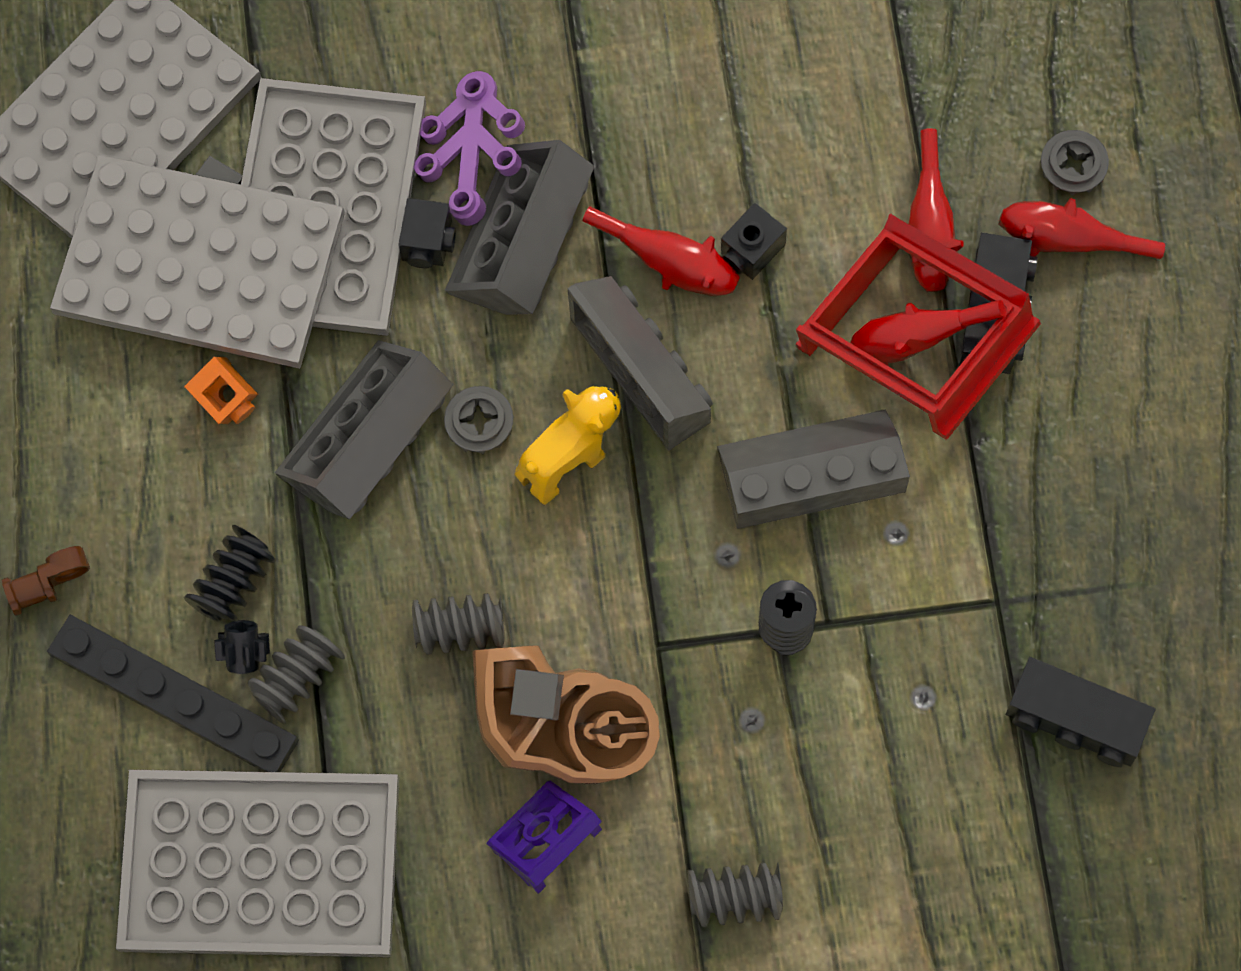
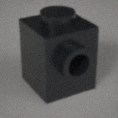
[398,198,456,269]
[721,203,787,280]

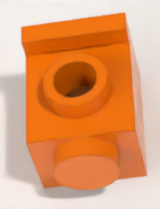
[184,357,258,424]

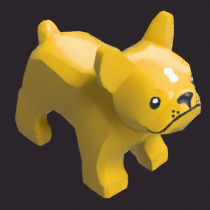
[514,386,621,505]

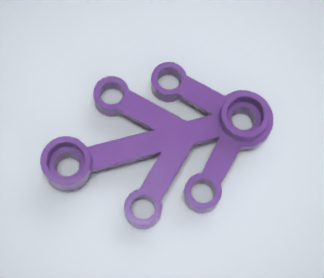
[414,71,525,226]

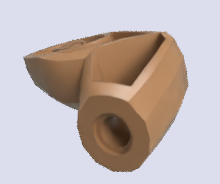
[473,646,660,784]

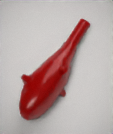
[909,128,964,292]
[998,198,1165,259]
[582,206,740,297]
[850,300,1006,366]

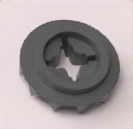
[1040,130,1109,196]
[444,386,514,454]

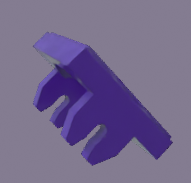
[486,780,602,894]

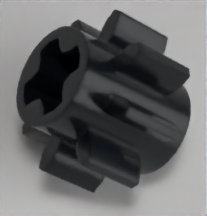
[214,620,270,674]

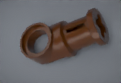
[1,546,90,616]

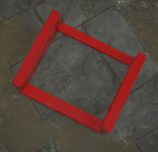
[796,214,1041,440]

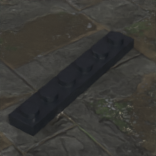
[47,614,299,772]

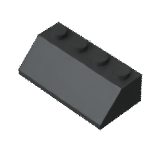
[445,140,594,315]
[567,276,713,451]
[274,340,454,520]
[717,409,910,529]

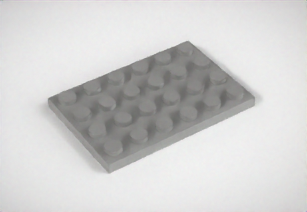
[0,0,261,238]
[241,78,426,336]
[50,154,345,369]
[116,770,399,957]

